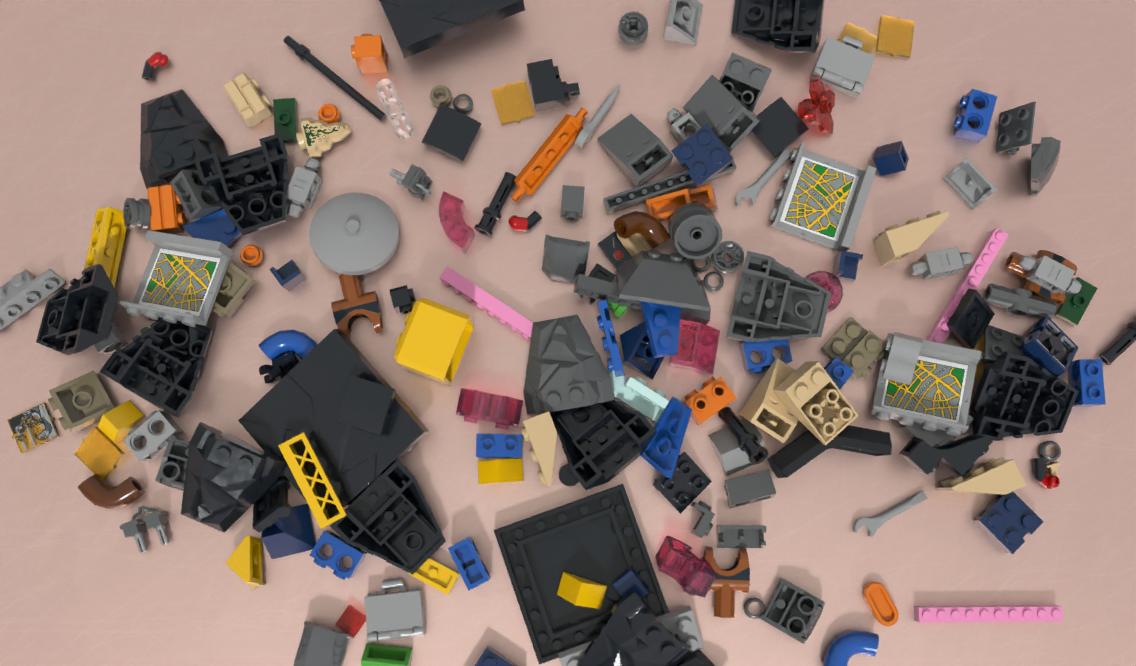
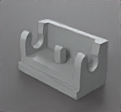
[943,158,997,210]

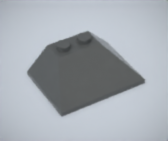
[615,249,711,311]

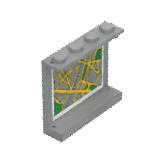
[769,142,877,252]
[118,230,234,327]
[871,333,982,436]

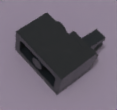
[527,59,580,112]

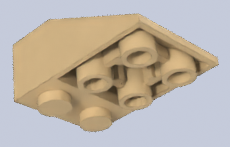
[873,211,950,266]
[739,358,798,443]
[773,361,859,445]
[521,411,557,487]
[935,457,1026,495]

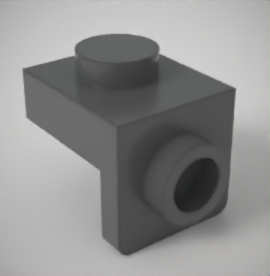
[691,501,715,538]

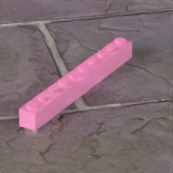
[926,228,1008,343]
[440,266,533,340]
[914,605,1063,623]

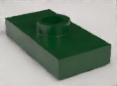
[273,98,298,143]
[1055,277,1098,326]

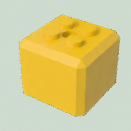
[394,298,474,386]

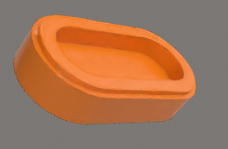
[862,581,899,626]

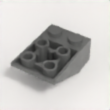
[720,52,772,111]
[683,74,760,153]
[597,114,673,187]

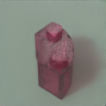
[439,191,475,255]
[456,388,523,430]
[655,536,717,598]

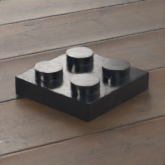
[946,288,995,350]

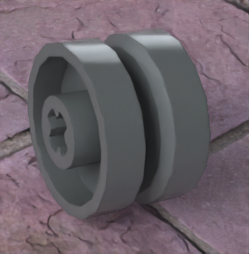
[668,202,722,260]

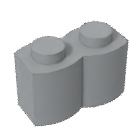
[880,332,922,385]

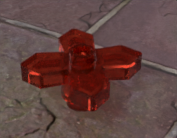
[798,79,835,135]

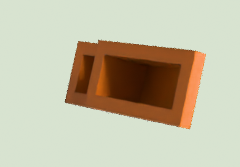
[646,185,718,220]

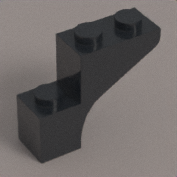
[899,434,993,476]

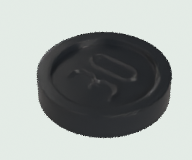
[559,464,579,486]

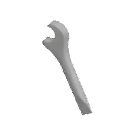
[575,84,620,148]
[735,148,792,207]
[853,491,927,537]

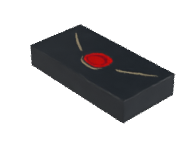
[598,231,631,269]

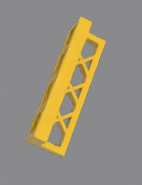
[84,207,127,288]
[278,432,347,529]

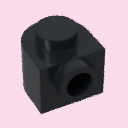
[389,285,416,314]

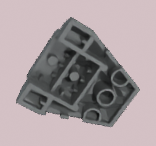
[523,315,615,415]

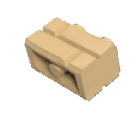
[223,73,272,127]

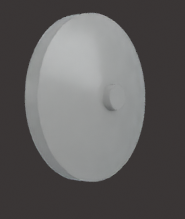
[309,193,399,275]

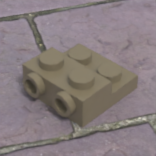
[212,262,256,317]
[820,317,886,379]
[48,370,115,434]

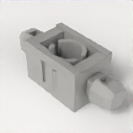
[667,108,701,144]
[287,158,322,218]
[909,247,973,280]
[1019,255,1082,294]

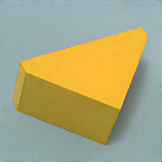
[96,400,146,448]
[477,458,524,484]
[225,535,262,586]
[557,572,607,609]

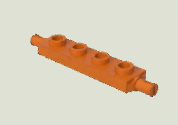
[510,107,588,203]

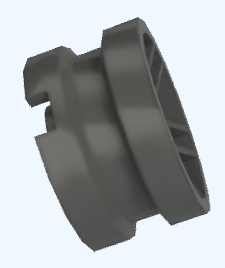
[618,12,648,46]
[123,198,151,229]
[711,241,744,274]

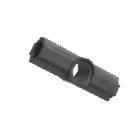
[983,283,1057,319]

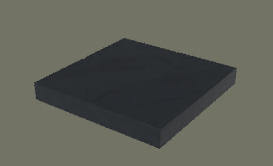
[379,0,525,58]
[238,329,429,518]
[494,484,669,665]

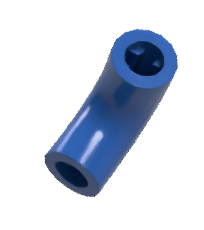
[258,329,318,360]
[823,630,879,666]

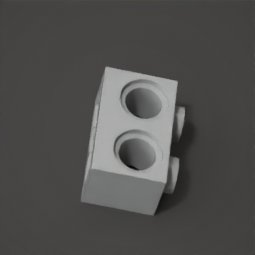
[123,410,184,462]

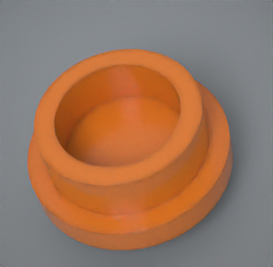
[318,104,340,124]
[240,245,263,267]

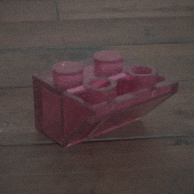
[669,319,720,374]

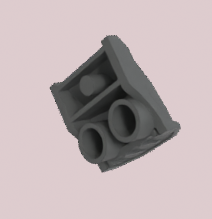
[1031,137,1061,196]
[542,234,590,283]
[155,435,189,491]
[760,578,825,644]
[294,621,351,666]

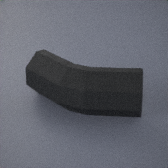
[767,425,892,478]

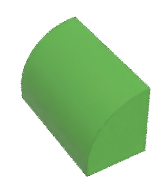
[361,643,412,666]

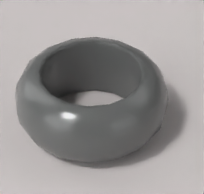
[453,94,473,114]
[690,256,710,272]
[703,271,724,292]
[1039,441,1061,461]
[744,597,765,619]

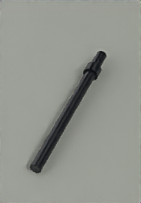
[283,35,386,121]

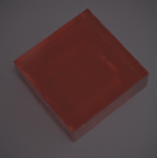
[335,605,366,638]

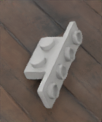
[0,269,65,330]

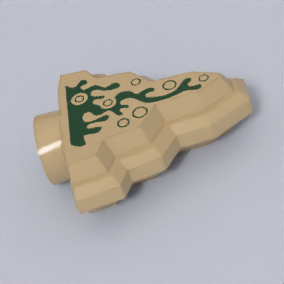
[296,117,351,159]

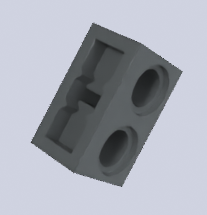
[170,169,221,220]

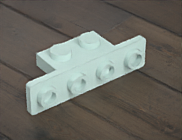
[608,370,669,423]

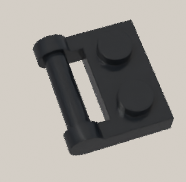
[252,476,291,533]

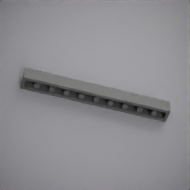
[603,155,736,214]
[573,274,711,327]

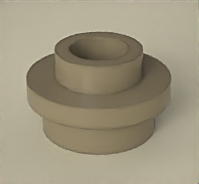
[430,85,452,107]

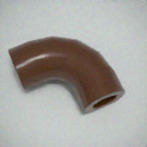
[614,211,671,249]
[78,474,145,509]

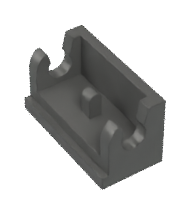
[724,469,776,508]
[716,525,766,548]

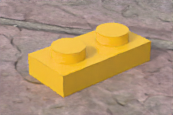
[408,558,460,595]

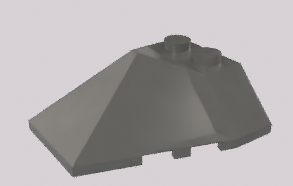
[726,251,831,342]

